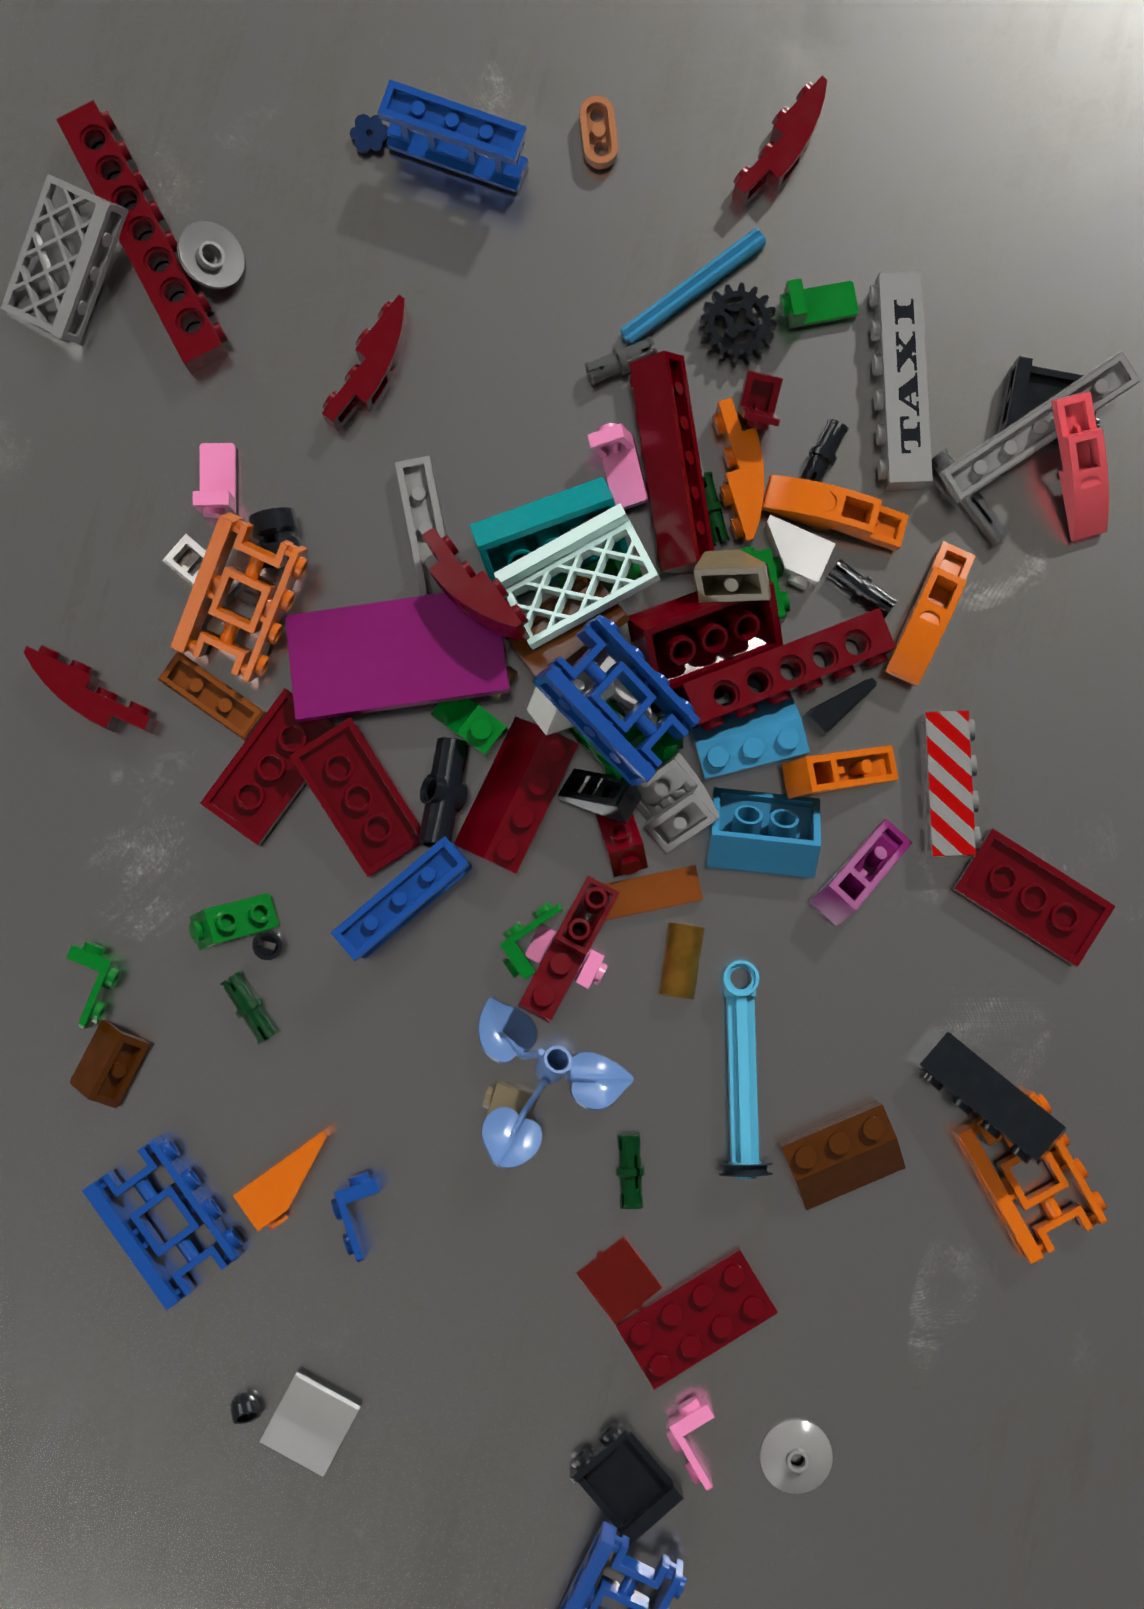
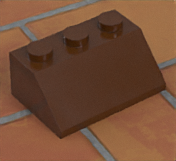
[505,576,630,677]
[777,1101,906,1210]

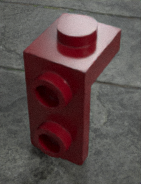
[737,369,783,431]
[595,792,648,877]

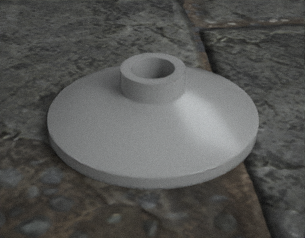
[177,221,245,289]
[759,1419,833,1494]

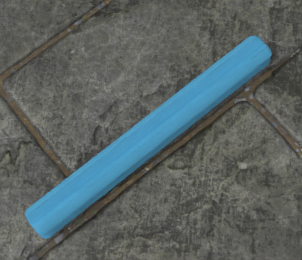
[620,228,766,346]

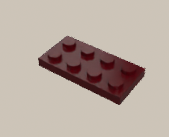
[200,688,337,846]
[289,717,421,877]
[953,828,1116,967]
[616,1248,778,1390]

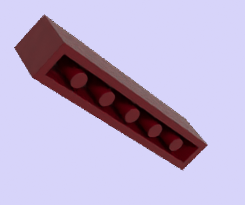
[629,351,714,574]

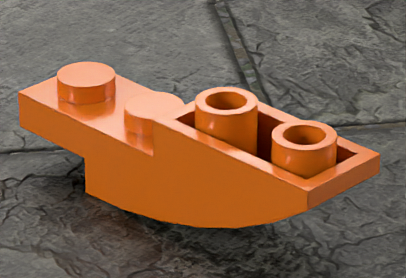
[712,398,764,547]
[762,474,909,551]
[884,541,976,686]

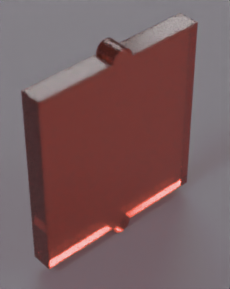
[576,1236,662,1324]

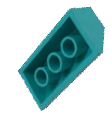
[469,477,628,600]

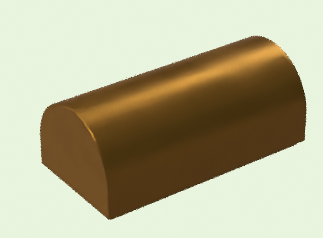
[658,923,705,999]

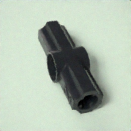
[418,737,469,848]

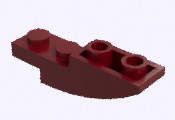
[732,76,827,207]
[322,295,408,430]
[422,527,530,642]
[23,645,158,734]
[518,876,620,1024]

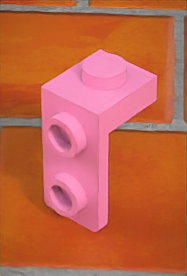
[588,423,649,510]
[193,443,236,518]
[525,925,608,989]
[666,1396,715,1491]

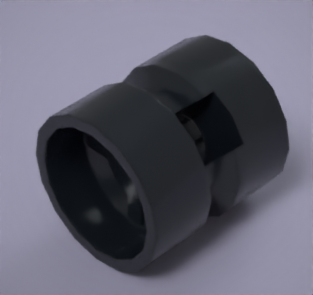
[249,507,301,568]

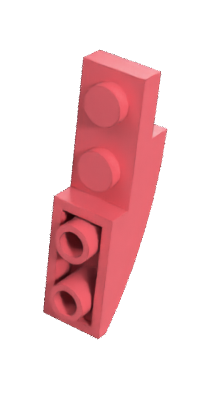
[1051,391,1109,541]

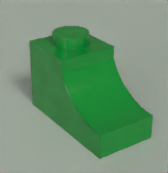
[430,699,508,758]

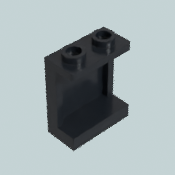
[999,356,1100,446]
[570,1421,684,1546]

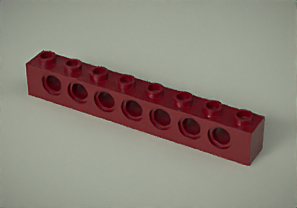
[56,100,228,374]

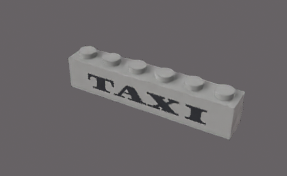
[869,271,933,491]

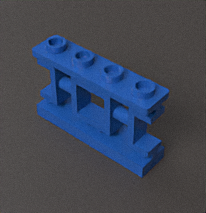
[377,80,528,192]
[531,615,700,787]
[331,836,472,961]
[82,1135,244,1311]
[559,1521,687,1609]

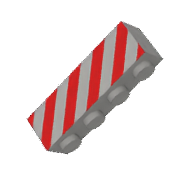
[919,710,981,858]

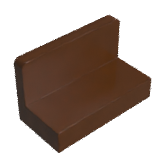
[70,1020,150,1109]

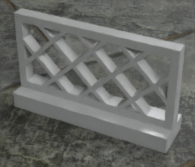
[1,174,129,344]

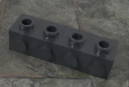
[920,1032,1066,1165]

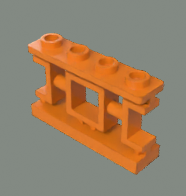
[170,512,309,683]
[952,1089,1107,1265]

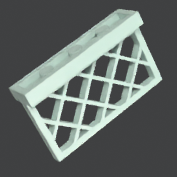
[494,503,661,650]

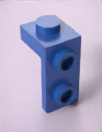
[331,1171,384,1262]

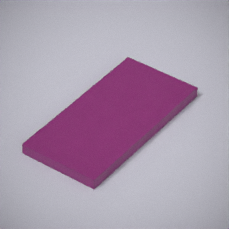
[285,593,511,723]

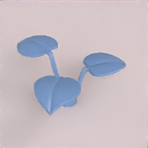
[478,998,634,1169]

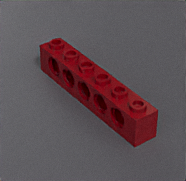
[677,608,896,731]

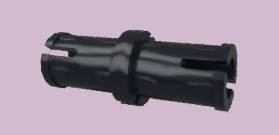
[800,419,849,482]
[827,559,897,618]

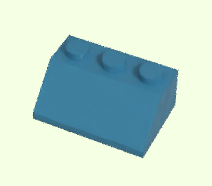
[689,692,810,782]
[707,787,821,878]

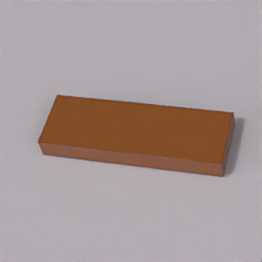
[157,651,266,741]
[605,865,703,920]

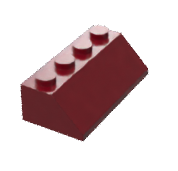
[627,580,783,690]
[454,716,579,875]

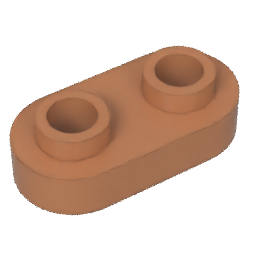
[579,95,619,169]

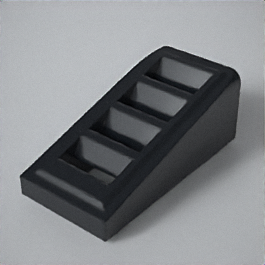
[803,677,877,736]
[558,768,641,822]

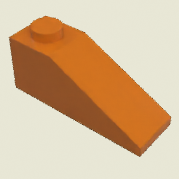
[781,745,899,799]
[233,1128,331,1232]

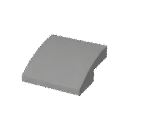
[636,752,719,853]
[260,1372,361,1477]

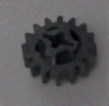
[700,283,777,363]

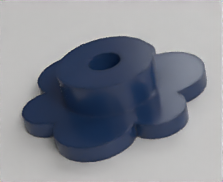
[350,114,389,153]

